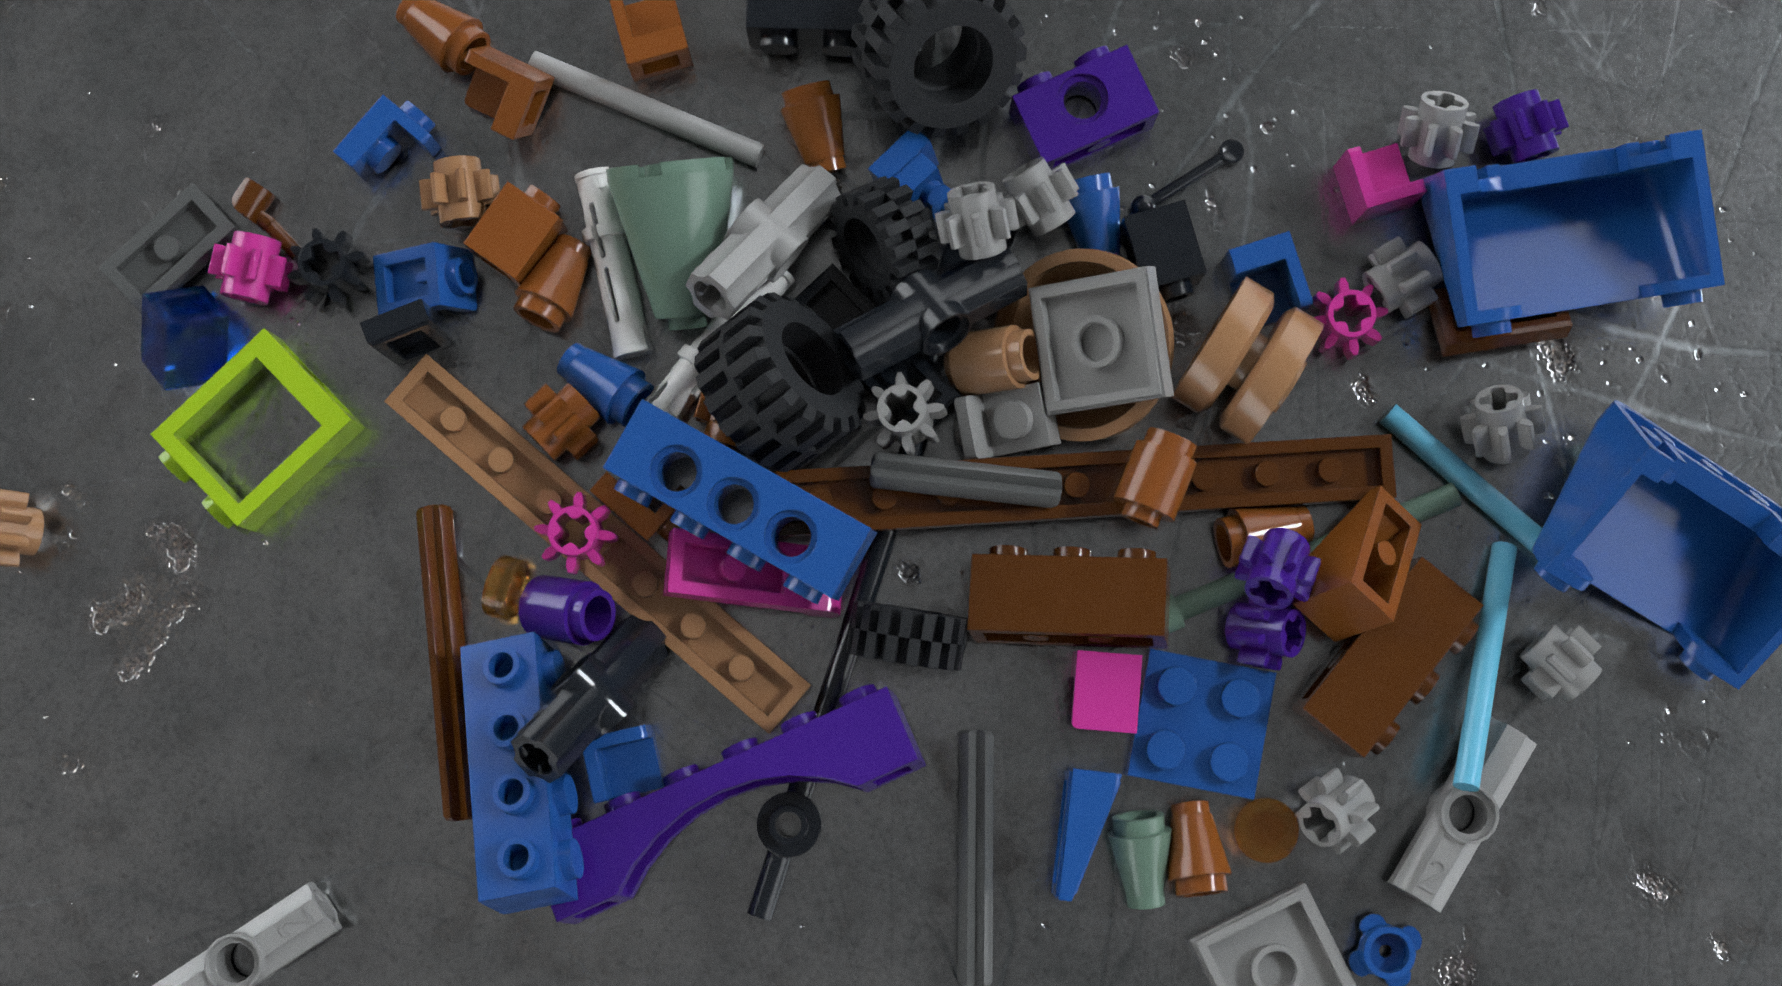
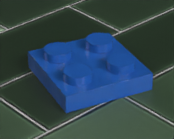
[1125,649,1276,800]

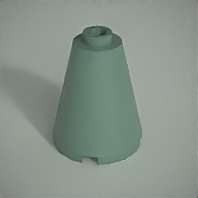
[606,157,734,330]

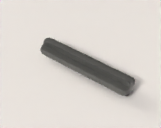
[869,452,1062,508]

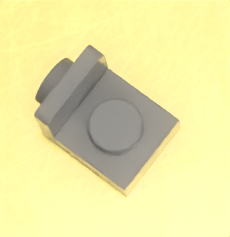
[953,382,1061,460]

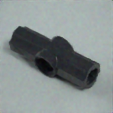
[833,247,1027,381]
[511,614,668,783]

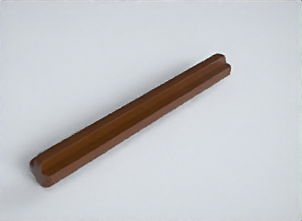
[416,504,472,822]

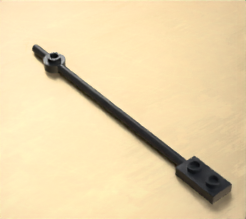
[747,183,1017,921]

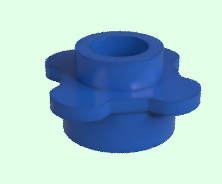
[1348,914,1422,986]

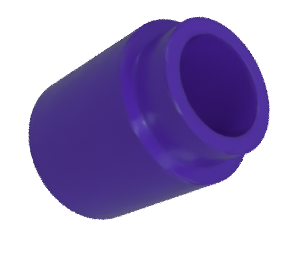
[519,575,616,646]

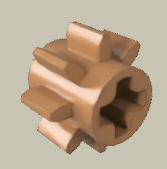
[419,155,500,229]
[0,489,44,567]

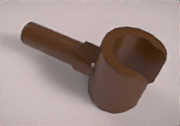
[232,177,302,260]

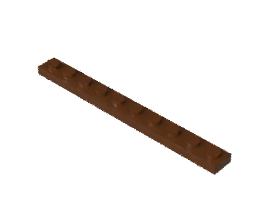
[771,434,1397,538]

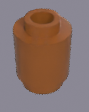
[1113,427,1197,529]

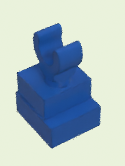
[868,131,953,226]

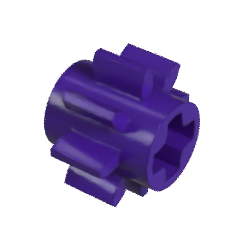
[1483,89,1569,164]
[1234,528,1321,609]
[1225,598,1306,671]

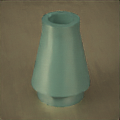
[1107,810,1172,910]

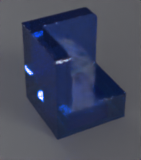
[141,285,229,391]

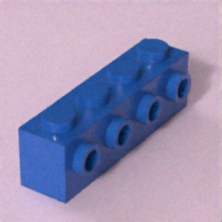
[460,632,584,915]

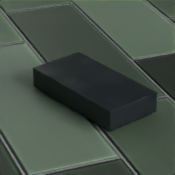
[360,299,454,366]

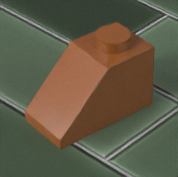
[1292,486,1422,642]

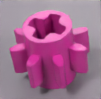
[207,231,294,305]
[1312,277,1389,360]
[534,492,619,575]

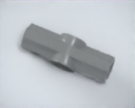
[685,164,841,320]
[1388,717,1537,913]
[152,882,342,986]

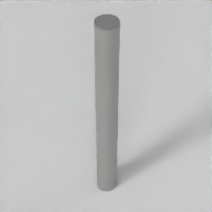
[528,51,765,168]

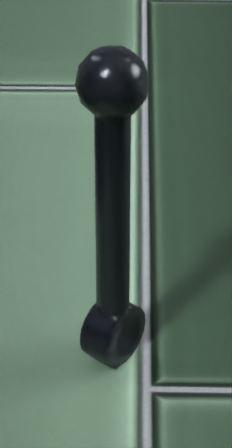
[1131,139,1244,214]

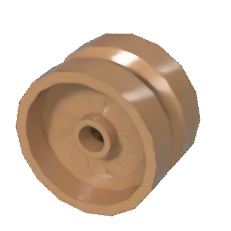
[1171,276,1324,444]

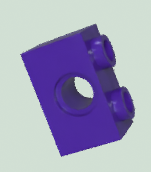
[1009,45,1159,169]

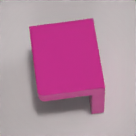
[1333,143,1427,225]
[1071,650,1142,734]

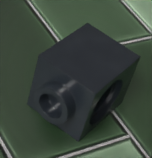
[1120,200,1207,304]

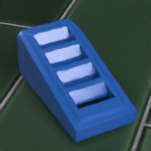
[1051,767,1122,902]

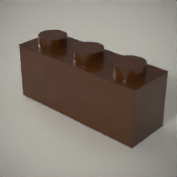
[967,545,1171,649]
[1292,556,1484,758]

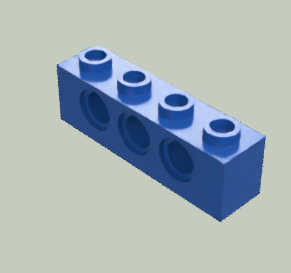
[603,399,877,604]

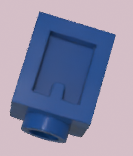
[333,94,441,181]
[373,242,478,315]

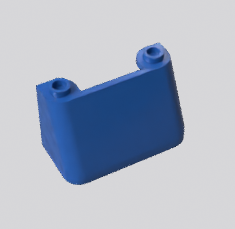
[1421,129,1725,338]
[1532,400,1782,690]

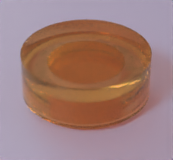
[481,554,531,622]
[1231,797,1299,863]

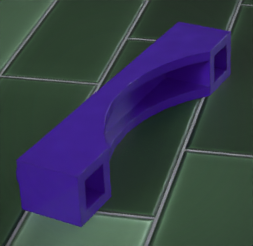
[551,684,927,924]

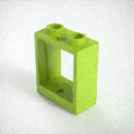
[150,328,366,532]

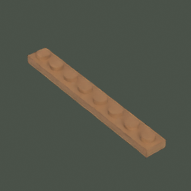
[384,354,812,734]

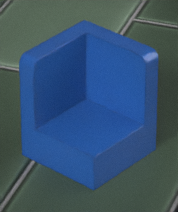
[1220,231,1313,327]
[583,725,665,804]

